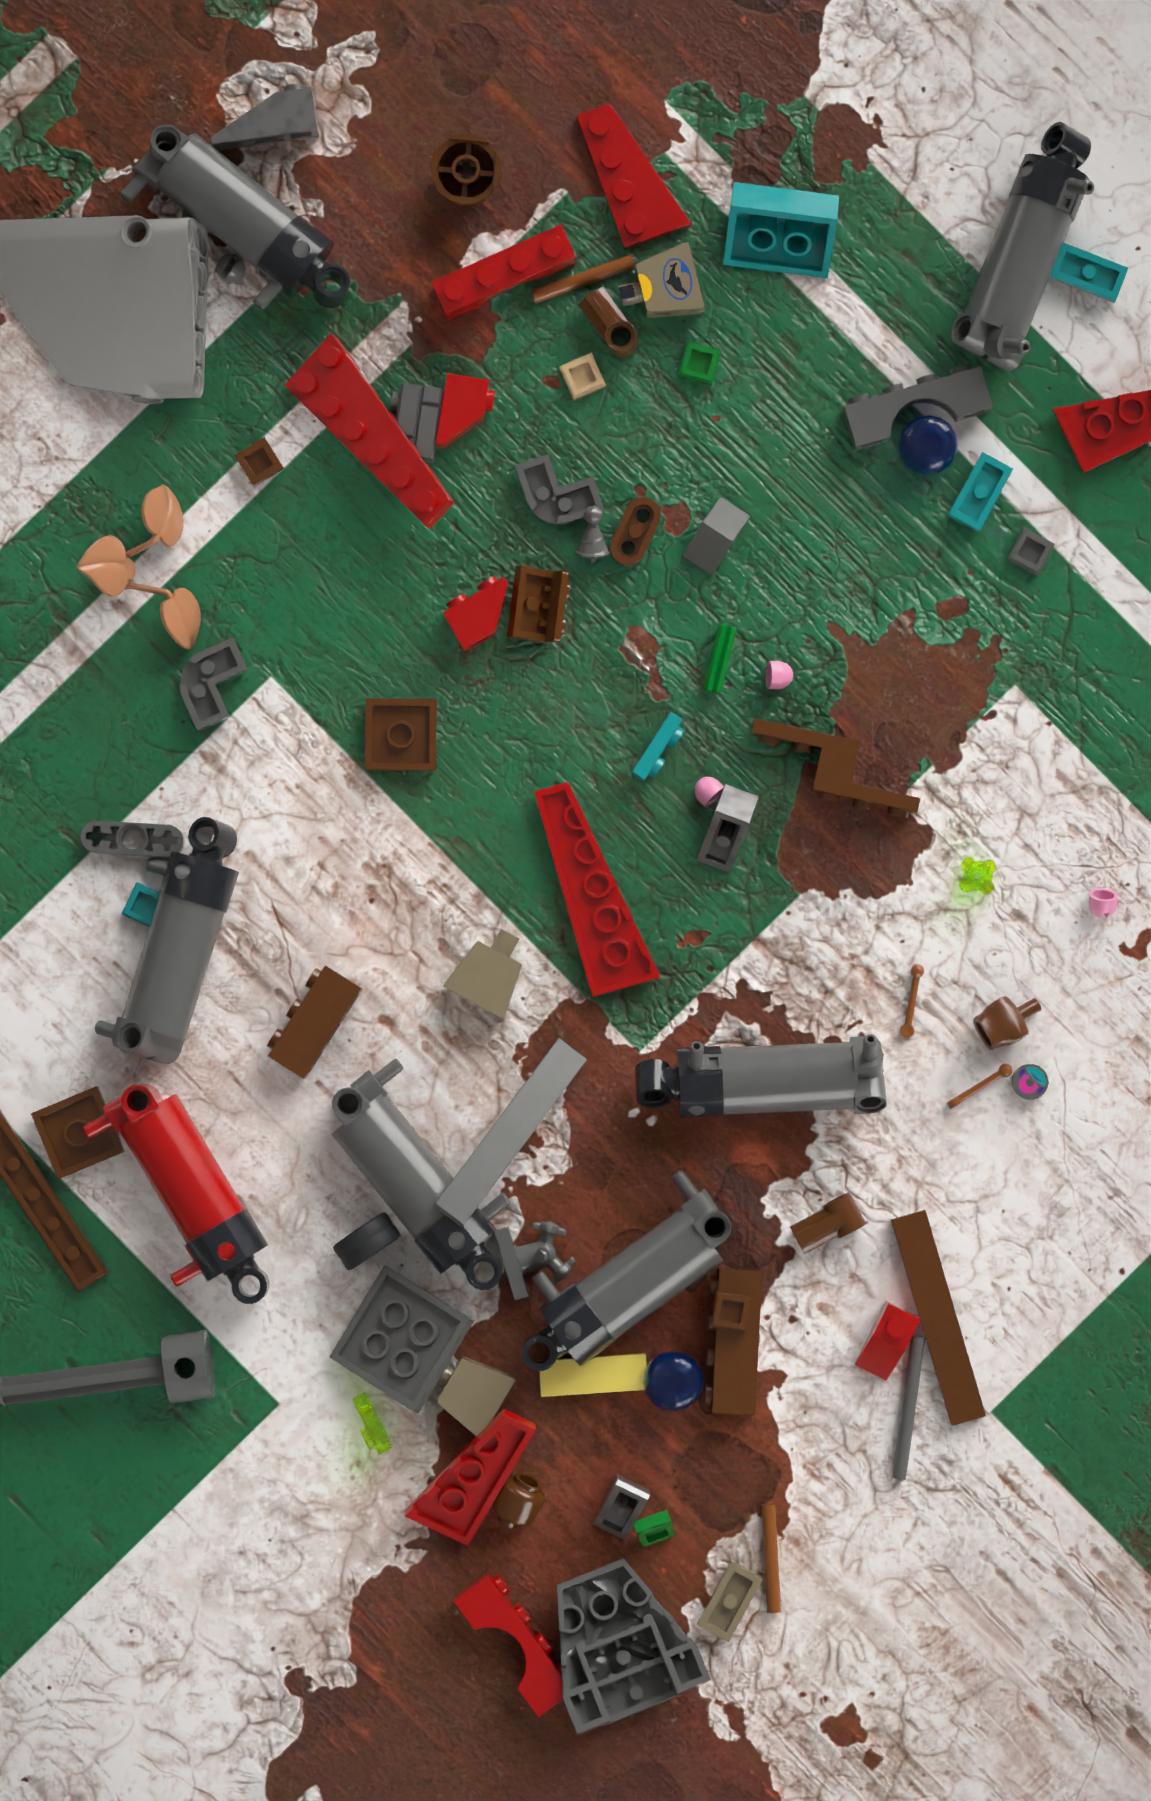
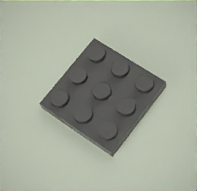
[329,1265,474,1413]

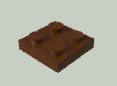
[365,698,437,771]
[31,1086,125,1179]

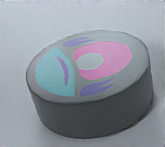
[1012,1064,1049,1100]

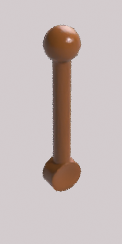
[900,964,924,1038]
[947,1063,1013,1109]

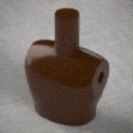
[973,996,1041,1050]

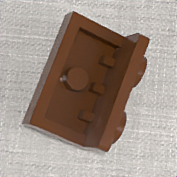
[507,566,570,643]

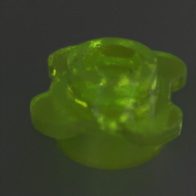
[959,857,996,895]

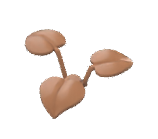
[76,484,201,650]

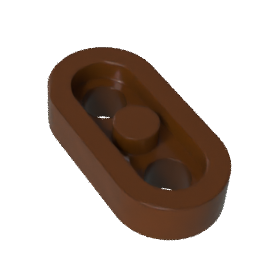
[610,497,661,566]

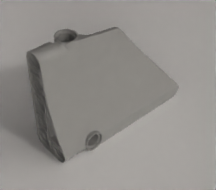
[0,215,209,404]

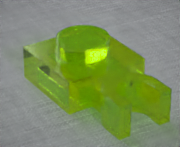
[352,1392,393,1455]

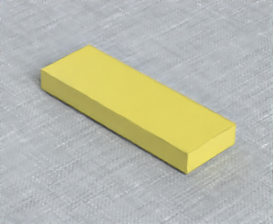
[539,1353,648,1397]

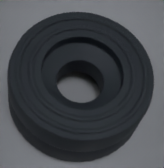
[333,1212,401,1271]

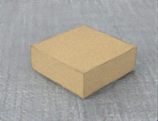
[559,352,606,401]

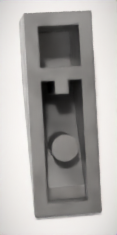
[211,84,319,151]

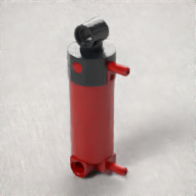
[83,1084,270,1304]

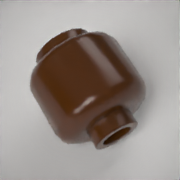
[492,1473,545,1529]

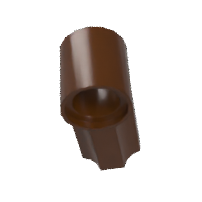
[578,287,638,358]
[789,1192,867,1254]

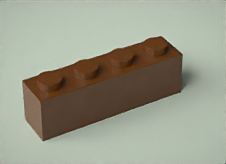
[705,1267,762,1415]

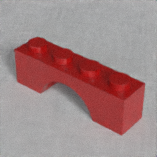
[431,224,576,321]
[453,1571,563,1718]

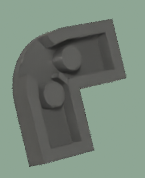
[515,454,604,525]
[179,637,248,732]

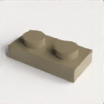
[697,1560,763,1642]

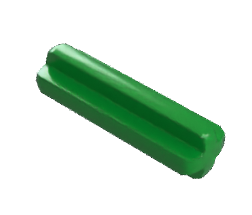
[703,624,736,694]

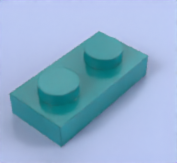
[1049,243,1128,303]
[947,452,1013,533]
[632,712,685,781]

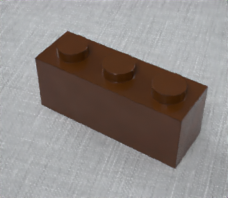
[267,965,363,1079]

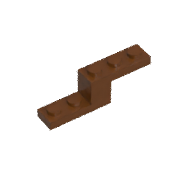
[751,718,921,818]

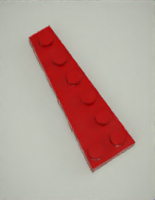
[284,333,455,529]
[534,782,660,997]

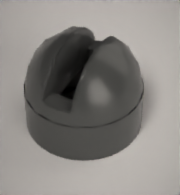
[216,254,246,284]

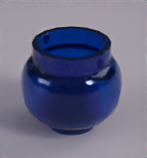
[898,415,958,476]
[643,1351,704,1412]

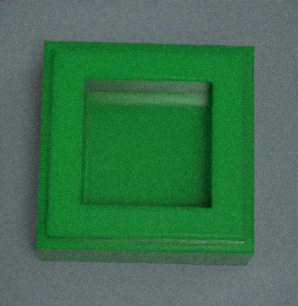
[678,341,721,386]
[633,1510,676,1547]

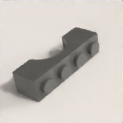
[842,364,993,451]

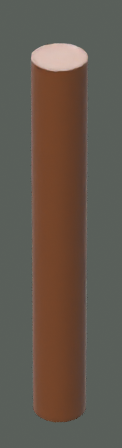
[531,255,635,303]
[761,1504,781,1613]

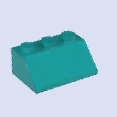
[723,182,839,278]

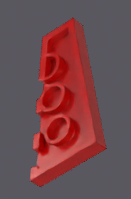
[577,103,691,250]
[1052,390,1151,474]
[404,1409,536,1546]

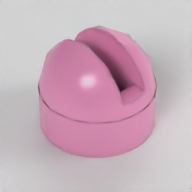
[766,661,793,689]
[695,777,724,808]
[1088,888,1118,918]

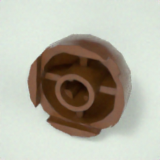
[430,133,502,207]

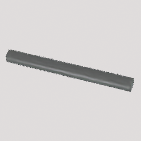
[892,1336,925,1480]

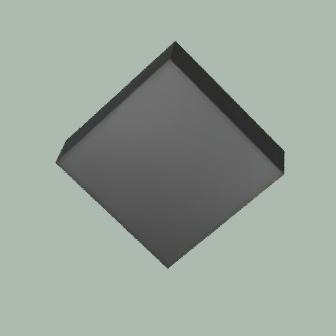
[1006,527,1055,576]

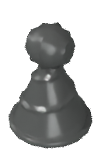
[575,506,610,563]

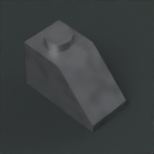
[697,784,759,873]

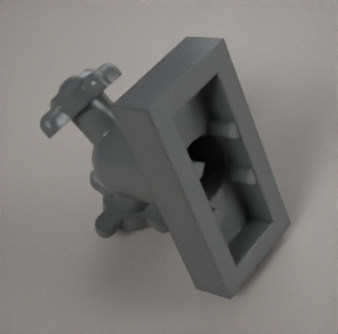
[494,1221,575,1300]

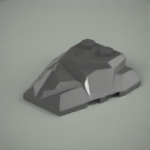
[557,1559,711,1735]

